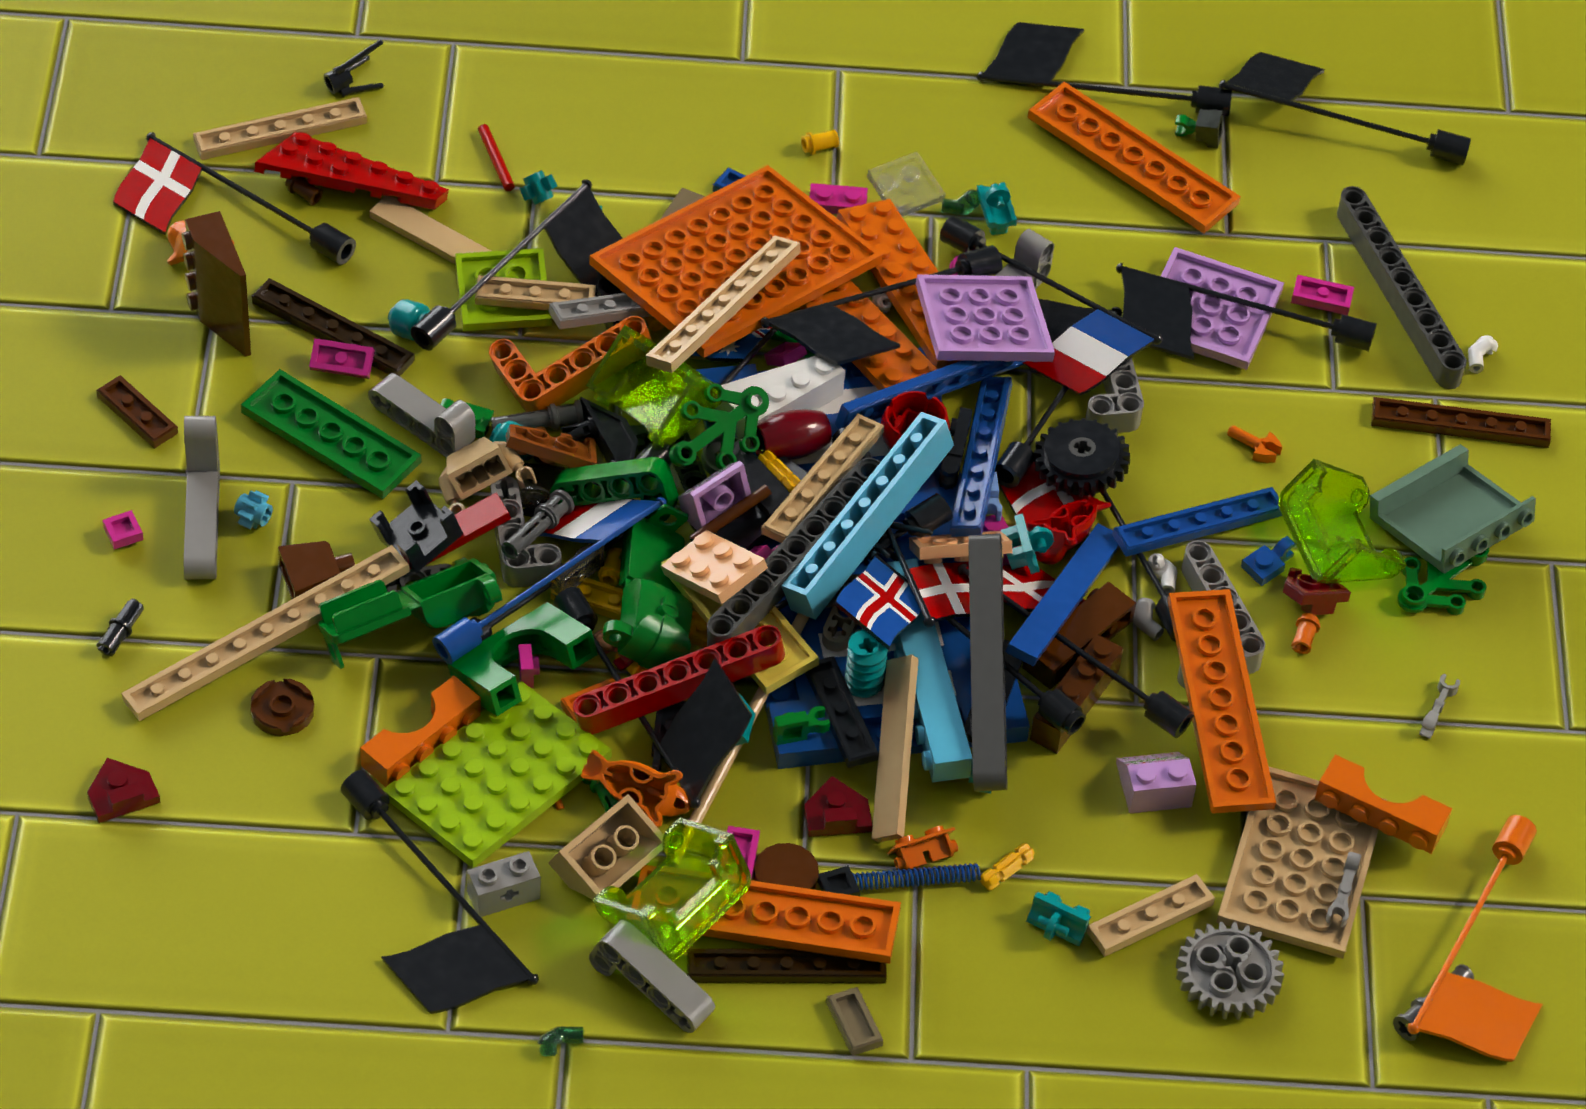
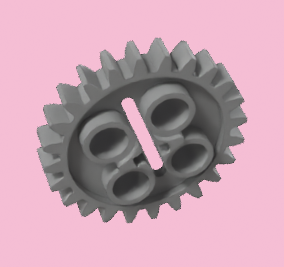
[1176,921,1284,1020]

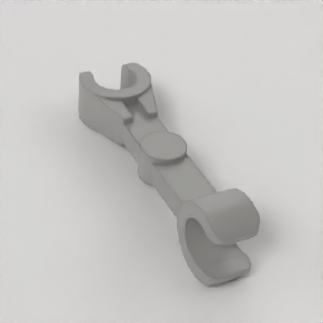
[1419,674,1460,739]
[1326,852,1361,927]

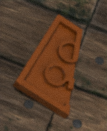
[506,424,597,468]

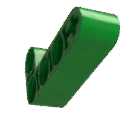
[550,457,678,522]

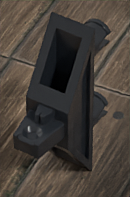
[561,396,657,486]

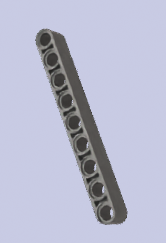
[1337,186,1467,389]
[707,458,880,647]
[968,533,1007,792]

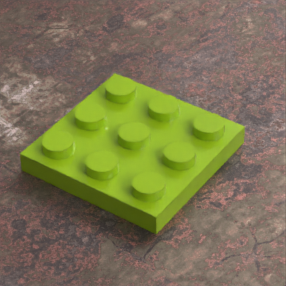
[455,248,552,331]

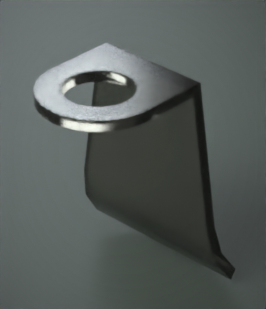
[518,463,565,509]

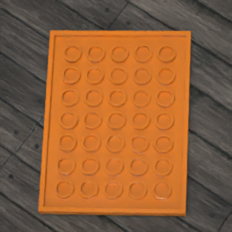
[589,165,883,358]

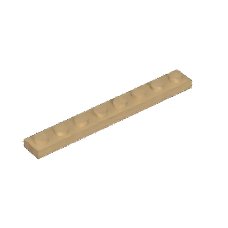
[646,235,801,373]

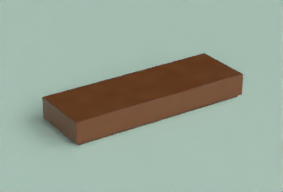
[96,375,178,449]

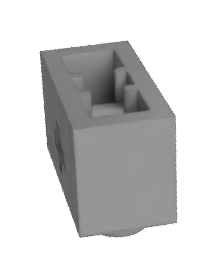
[467,851,541,917]

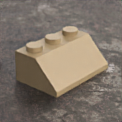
[548,794,671,903]

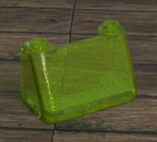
[586,325,723,447]
[1278,459,1407,584]
[592,817,751,961]

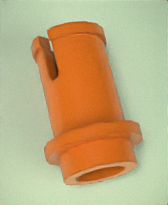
[1291,613,1320,654]

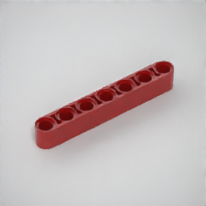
[573,625,785,734]

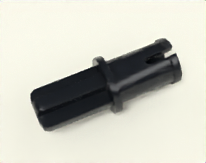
[96,598,144,657]

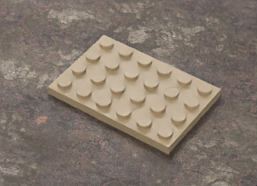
[1216,767,1387,959]

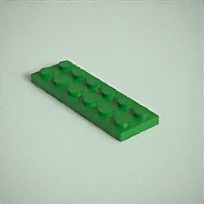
[241,369,422,499]

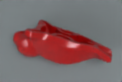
[1027,495,1111,565]

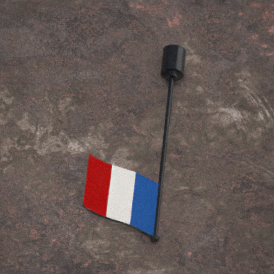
[940,216,1163,395]

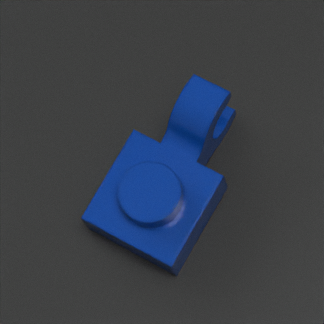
[1241,536,1296,586]

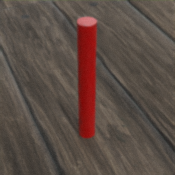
[478,124,515,192]

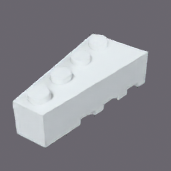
[712,356,845,448]

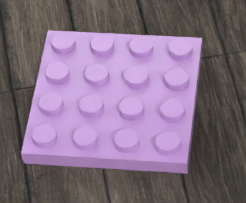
[1161,247,1284,370]
[915,274,1055,362]

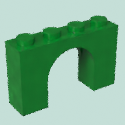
[447,602,598,716]

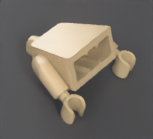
[439,437,537,515]

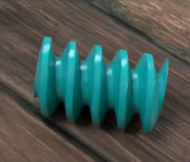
[844,630,888,698]

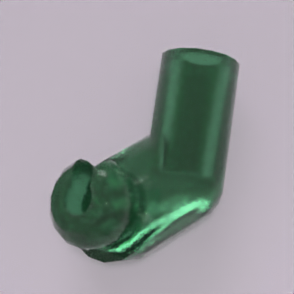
[941,190,980,215]
[538,1026,583,1056]

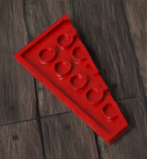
[254,132,449,210]

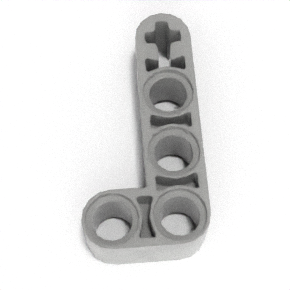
[995,229,1054,289]
[1085,357,1144,433]
[368,373,475,458]
[491,476,561,587]
[589,920,715,1033]

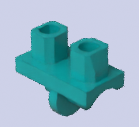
[976,182,1017,235]
[1001,513,1054,574]
[1026,891,1091,946]

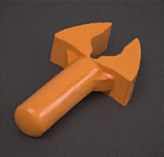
[1227,425,1282,463]

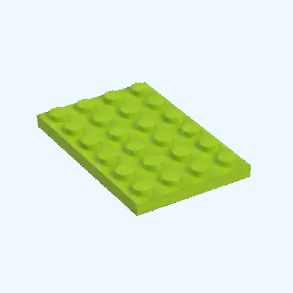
[383,681,612,868]

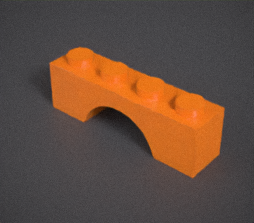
[360,675,481,787]
[1314,754,1453,854]

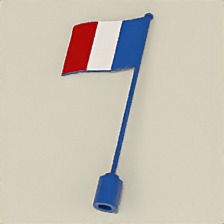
[432,497,667,664]

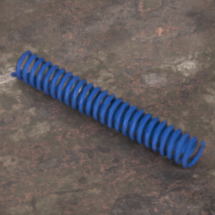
[852,863,981,891]

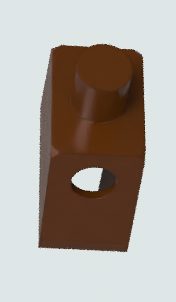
[278,541,355,599]

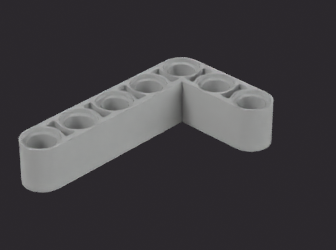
[184,416,220,580]
[1177,540,1266,688]

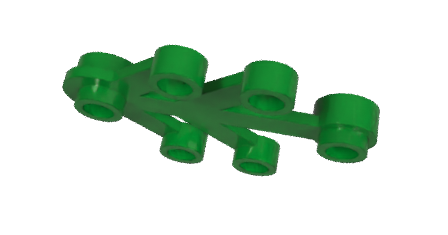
[669,383,769,469]
[1397,548,1489,615]

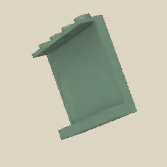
[1370,444,1536,573]

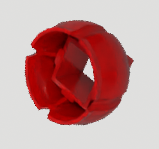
[881,391,950,451]

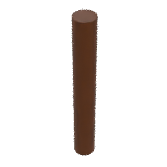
[689,484,772,541]

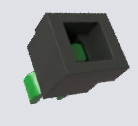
[1175,109,1223,149]

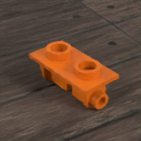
[887,825,958,870]

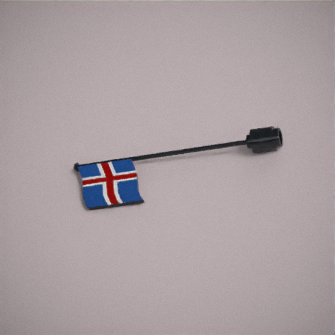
[835,551,1086,735]

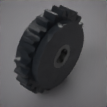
[1034,418,1130,497]

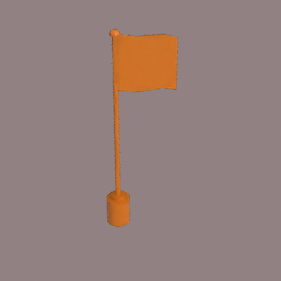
[1407,815,1542,1062]

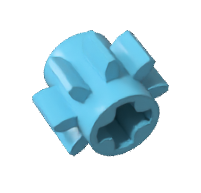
[234,490,273,530]

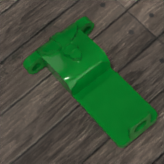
[603,504,693,669]
[317,557,502,669]

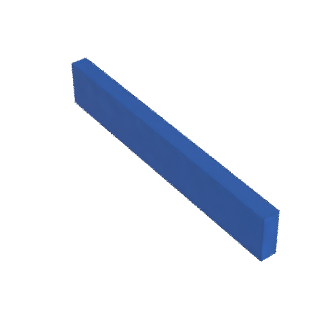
[1112,487,1287,557]

